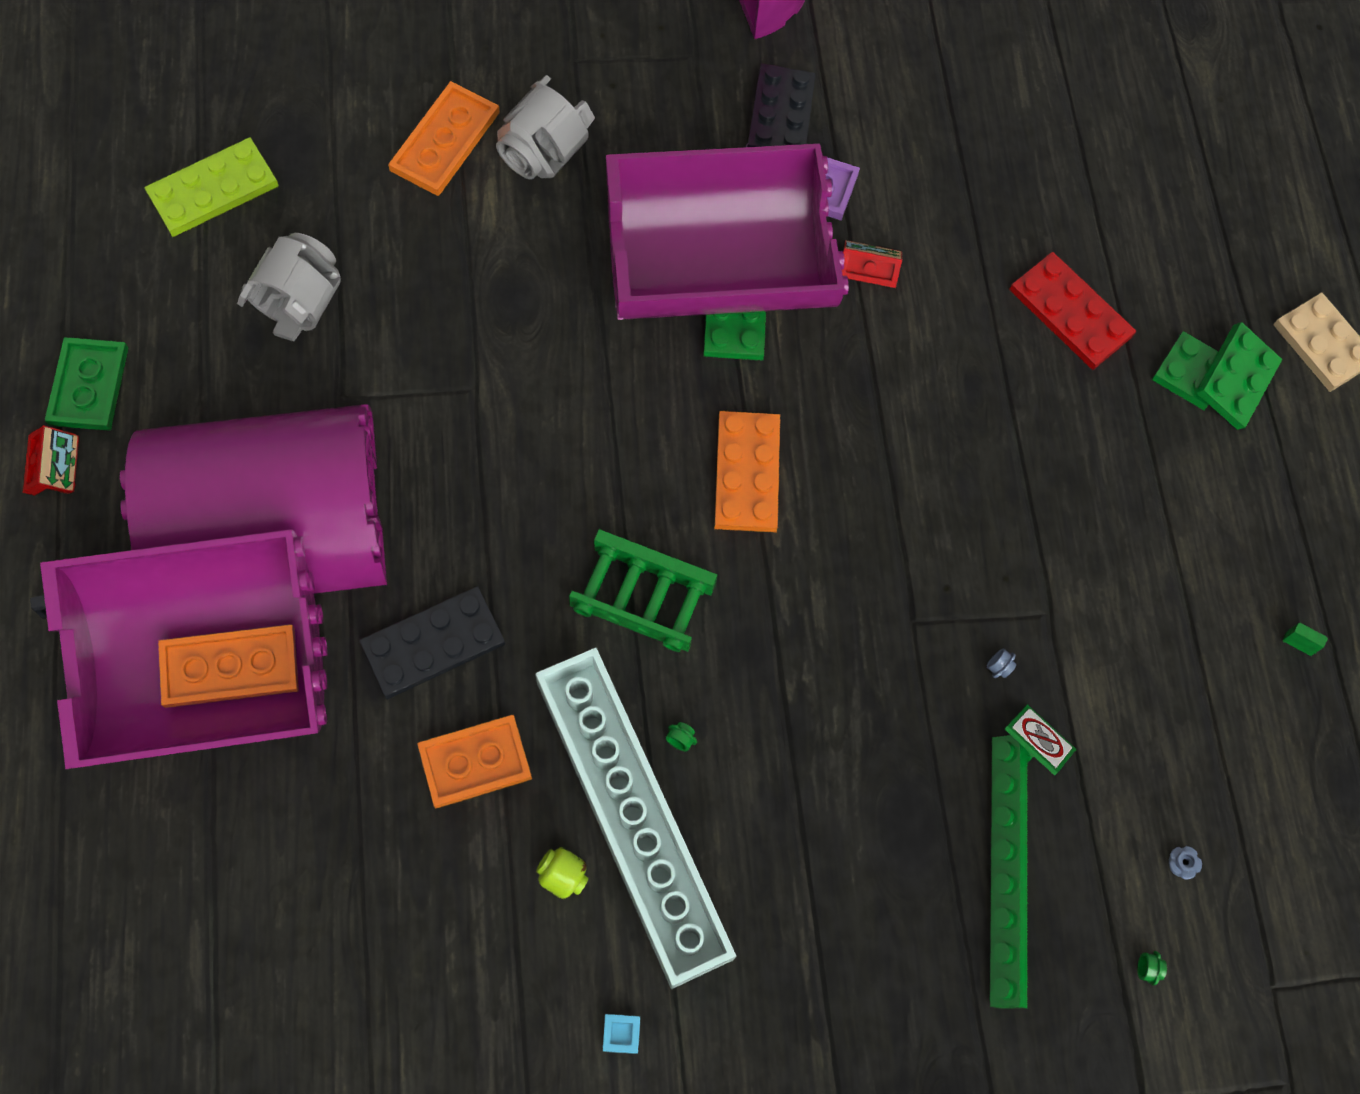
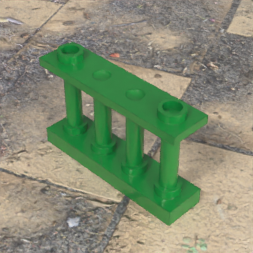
[569,529,717,652]

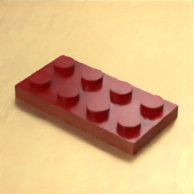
[1010,252,1136,370]

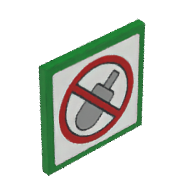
[1005,704,1076,776]

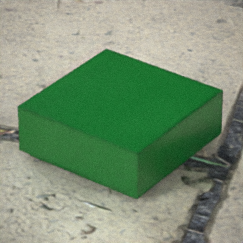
[1282,623,1328,656]

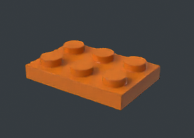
[417,715,532,809]

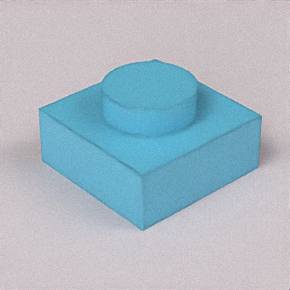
[603,1014,640,1054]

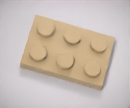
[1274,293,1360,392]

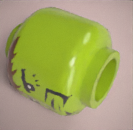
[536,847,589,899]

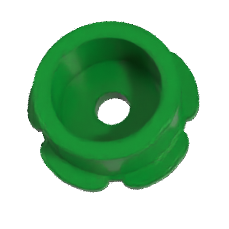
[666,722,697,752]
[1137,951,1167,986]

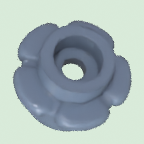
[987,648,1017,678]
[1168,846,1202,879]

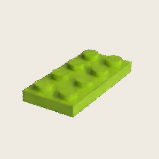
[144,137,279,237]

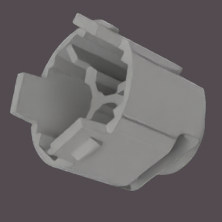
[496,75,595,179]
[237,233,341,341]

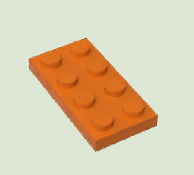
[388,81,500,196]
[715,411,780,532]
[158,625,299,708]

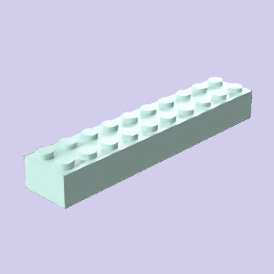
[535,648,736,989]

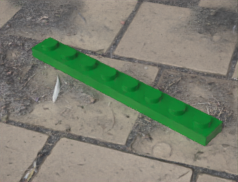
[990,735,1027,1008]

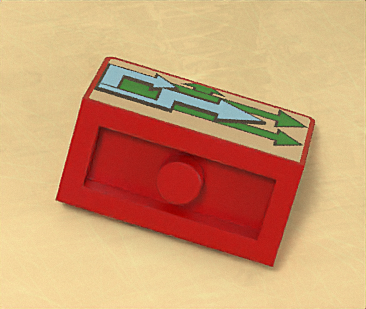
[842,240,902,288]
[23,425,79,496]

